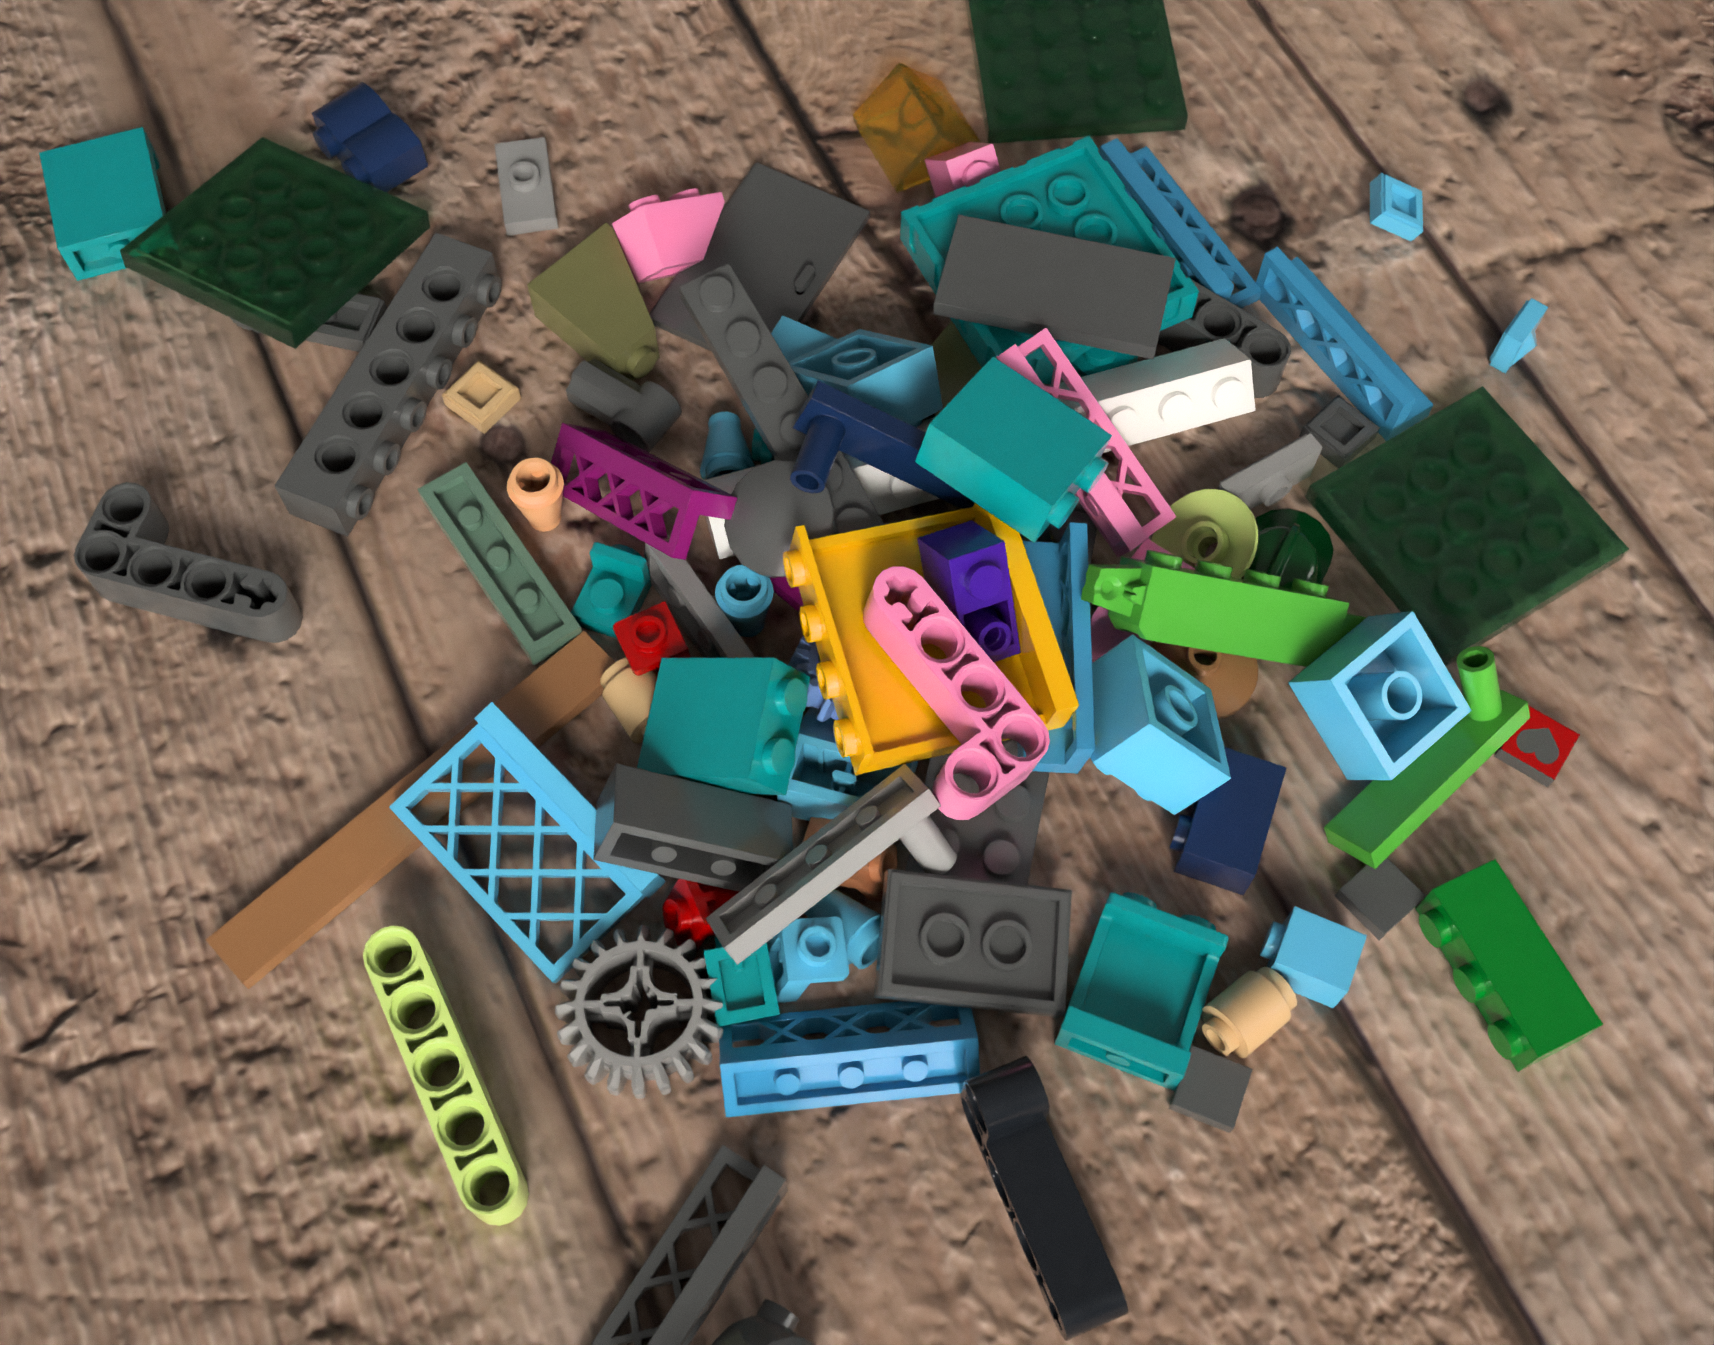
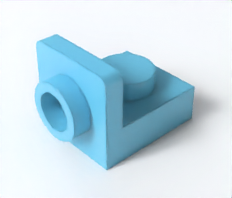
[767,916,849,1003]

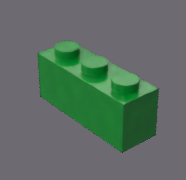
[1415,859,1603,1072]

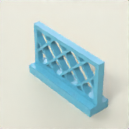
[389,702,666,984]

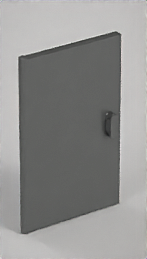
[649,162,870,352]

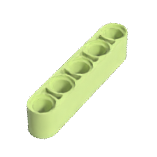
[363,926,529,1226]

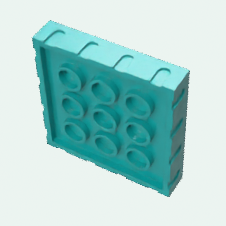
[900,136,1199,385]

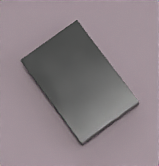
[874,869,1072,1017]

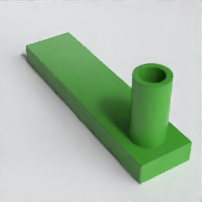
[1324,646,1530,869]

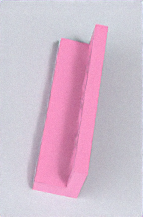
[996,328,1177,557]

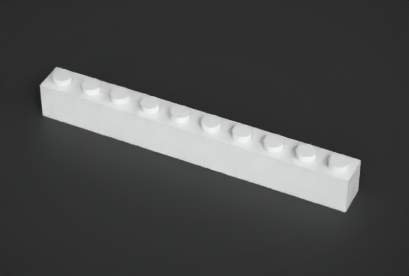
[704,338,1255,559]

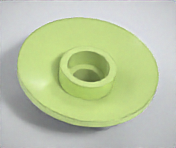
[1151,489,1258,579]

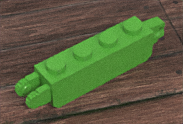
[1081,550,1366,667]

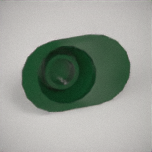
[1241,509,1334,588]

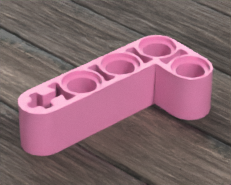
[863,566,1050,820]

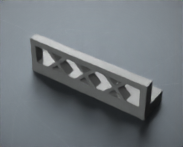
[591,1145,788,1345]

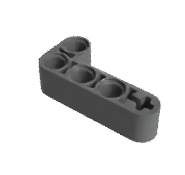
[74,482,303,643]

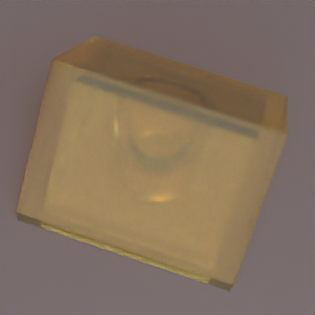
[853,63,981,193]

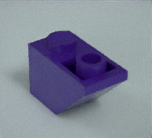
[917,520,1021,662]

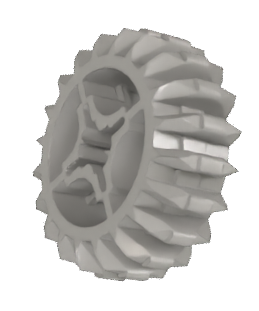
[555,925,727,1099]

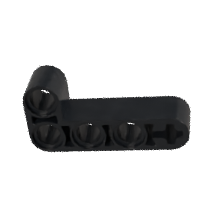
[960,1056,1128,1341]

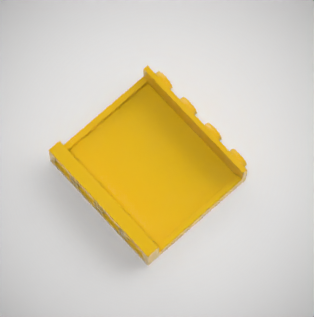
[783,503,1079,775]

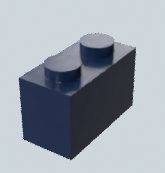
[1169,747,1287,895]

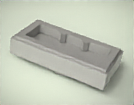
[495,137,559,236]
[1218,433,1323,510]

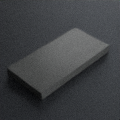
[933,215,1176,359]

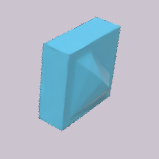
[1369,173,1423,241]
[1489,298,1548,374]

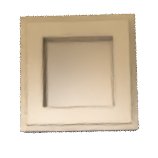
[442,360,521,434]

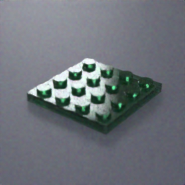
[965,0,1188,144]
[120,137,430,349]
[1305,386,1629,666]

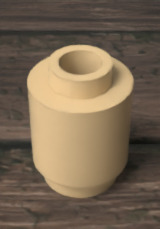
[600,657,658,743]
[1202,967,1297,1058]

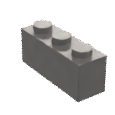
[593,763,793,892]

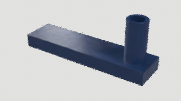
[790,380,975,509]

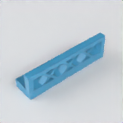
[1099,138,1262,309]
[1256,246,1434,441]
[1017,522,1095,774]
[719,1001,980,1117]

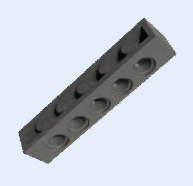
[275,232,502,537]

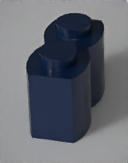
[312,82,428,198]

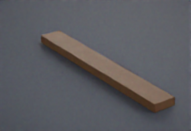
[206,631,615,989]

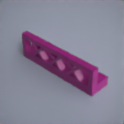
[551,422,737,560]

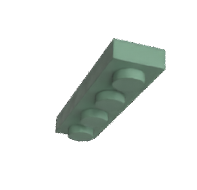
[417,462,582,666]

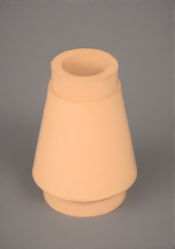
[507,458,564,532]

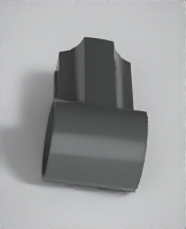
[566,359,682,452]

